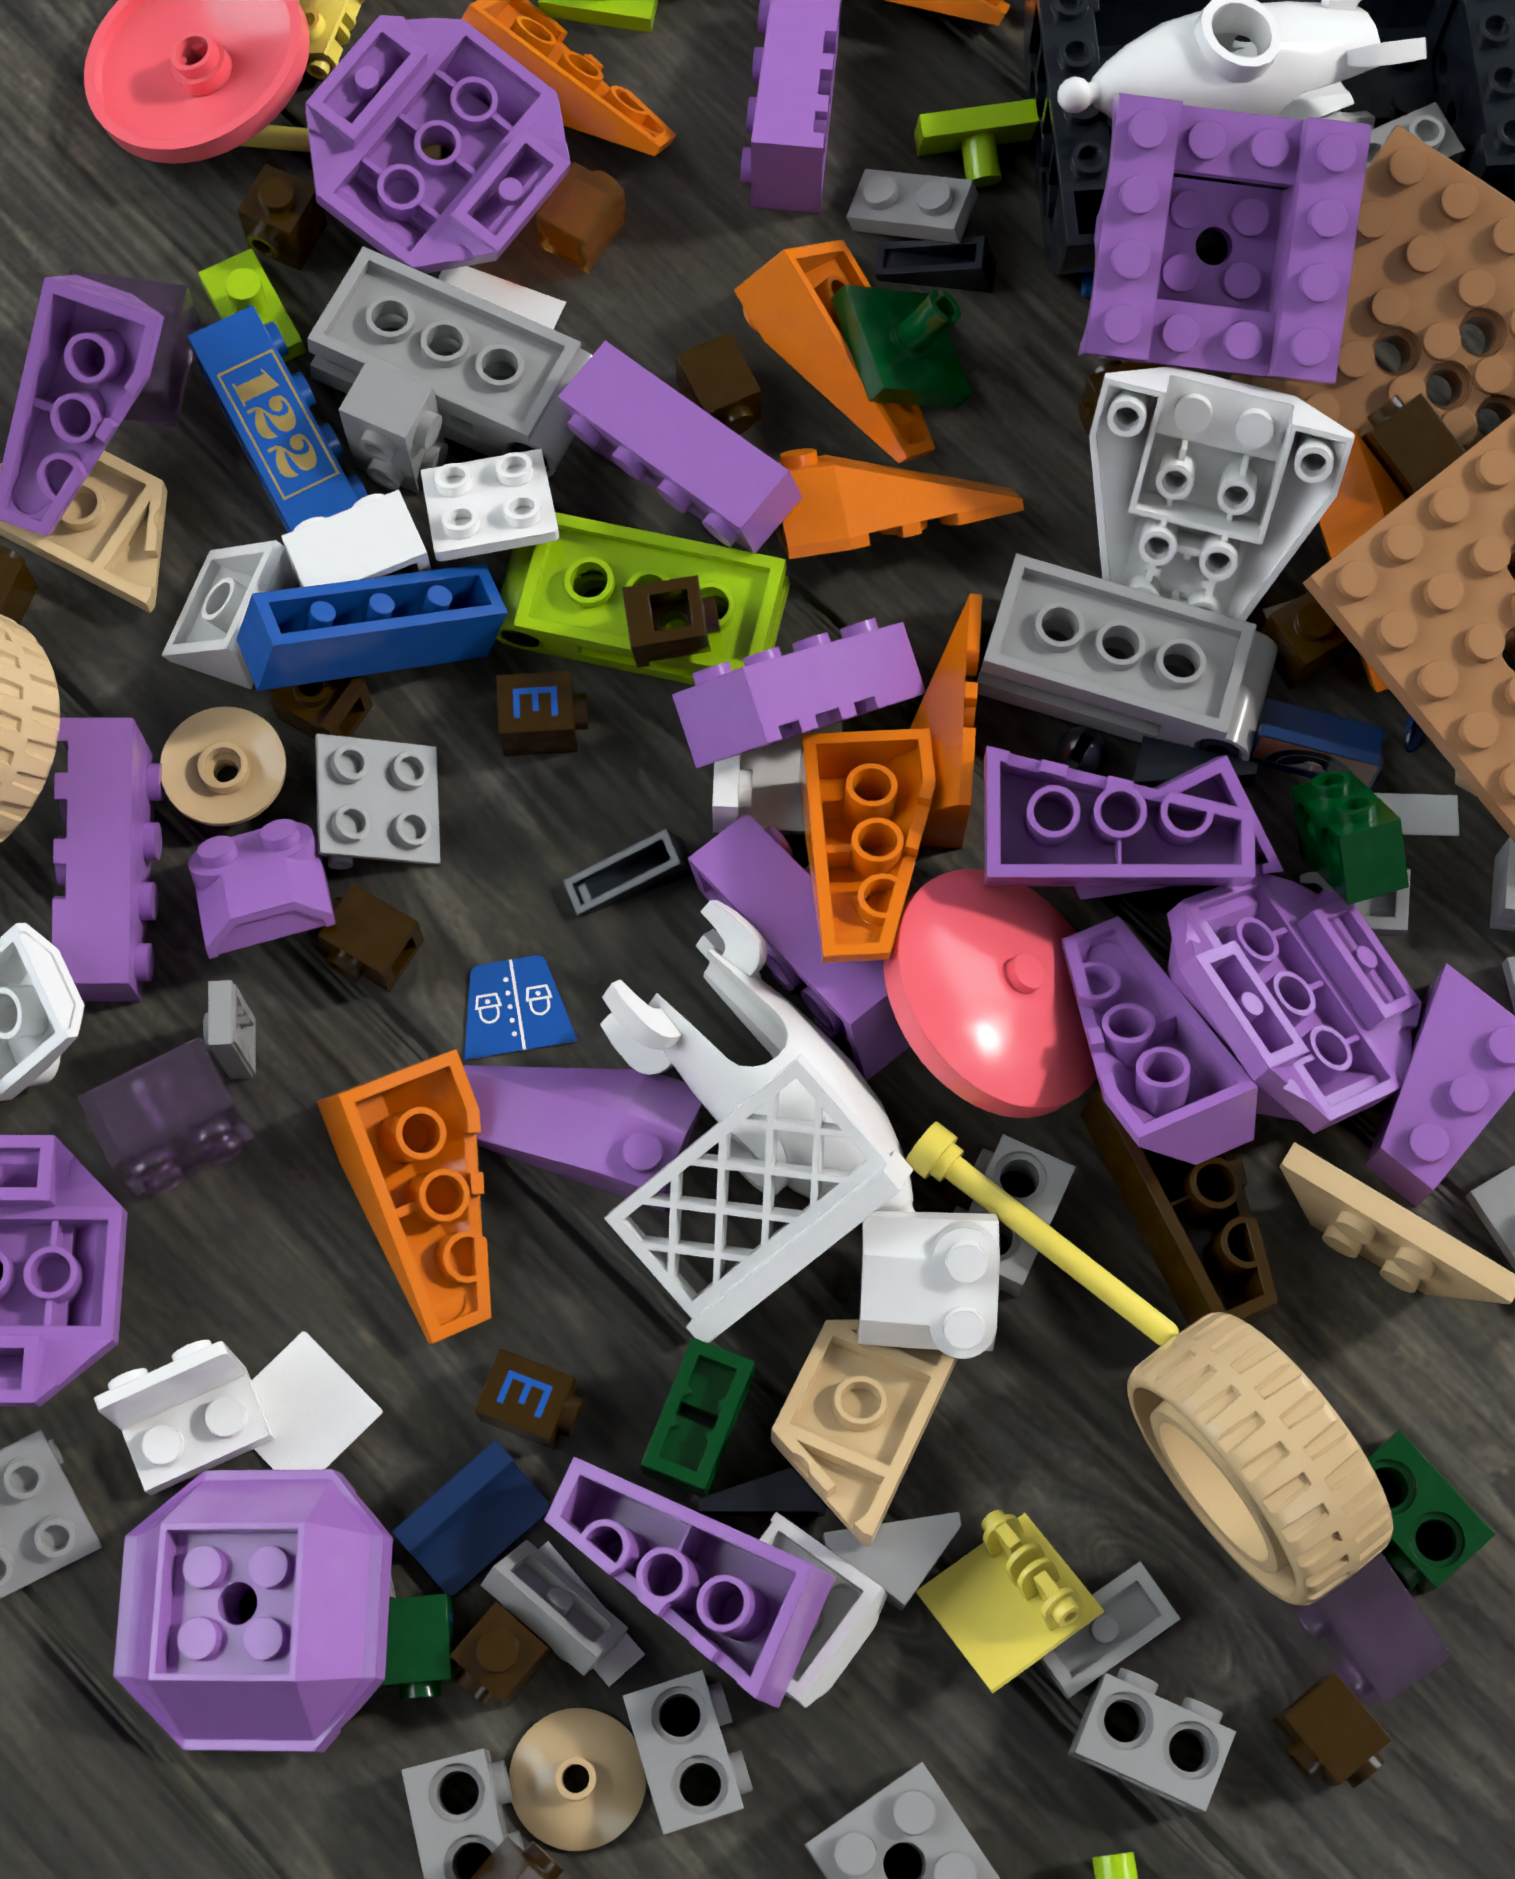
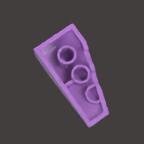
[0,275,164,536]
[1062,916,1258,1165]
[463,1065,704,1212]

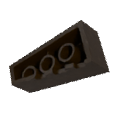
[1080,1089,1279,1326]

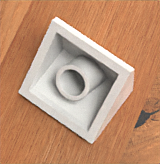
[161,540,298,689]

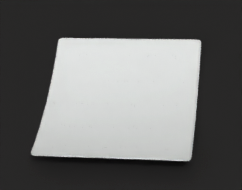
[251,1331,383,1470]

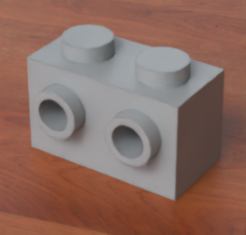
[339,359,448,494]

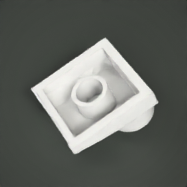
[0,923,85,1101]
[857,1211,1000,1359]
[759,1512,888,1708]

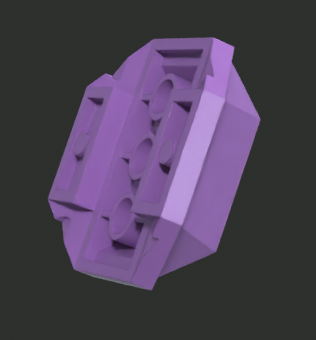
[305,15,571,274]
[1167,874,1422,1134]
[0,1135,128,1407]
[113,1469,393,1753]

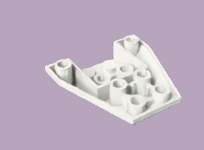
[1089,366,1355,621]

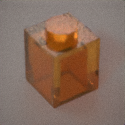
[536,162,627,273]

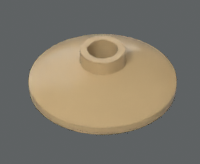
[160,706,287,826]
[509,1708,647,1851]

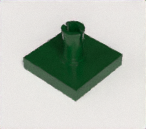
[831,285,972,408]

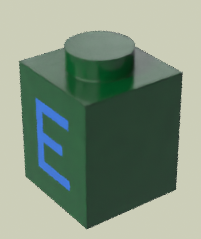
[382,1594,458,1700]

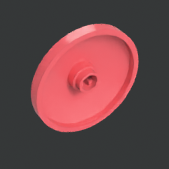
[84,0,310,164]
[883,869,1097,1118]

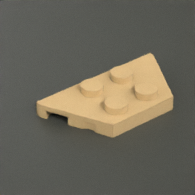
[0,450,168,613]
[1279,1142,1515,1304]
[771,1319,958,1547]

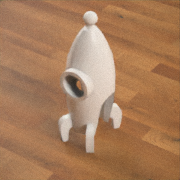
[1057,0,1427,130]
[600,900,915,1212]

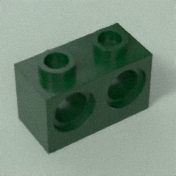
[1291,771,1409,905]
[641,1337,755,1497]
[1366,1430,1496,1595]

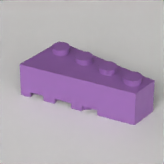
[740,0,842,213]
[558,341,802,554]
[672,618,926,768]
[52,718,165,1002]
[984,746,1255,886]
[688,812,910,1082]
[545,1457,836,1708]

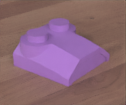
[188,819,336,959]

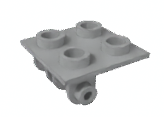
[315,733,441,870]
[0,1429,102,1599]

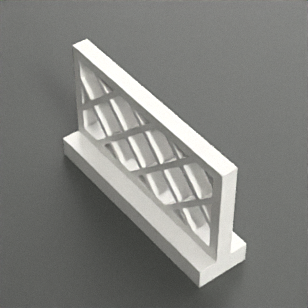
[604,1054,913,1343]

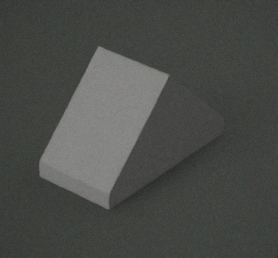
[822,1512,961,1611]

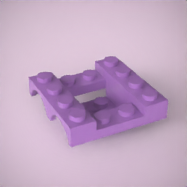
[1079,93,1372,385]

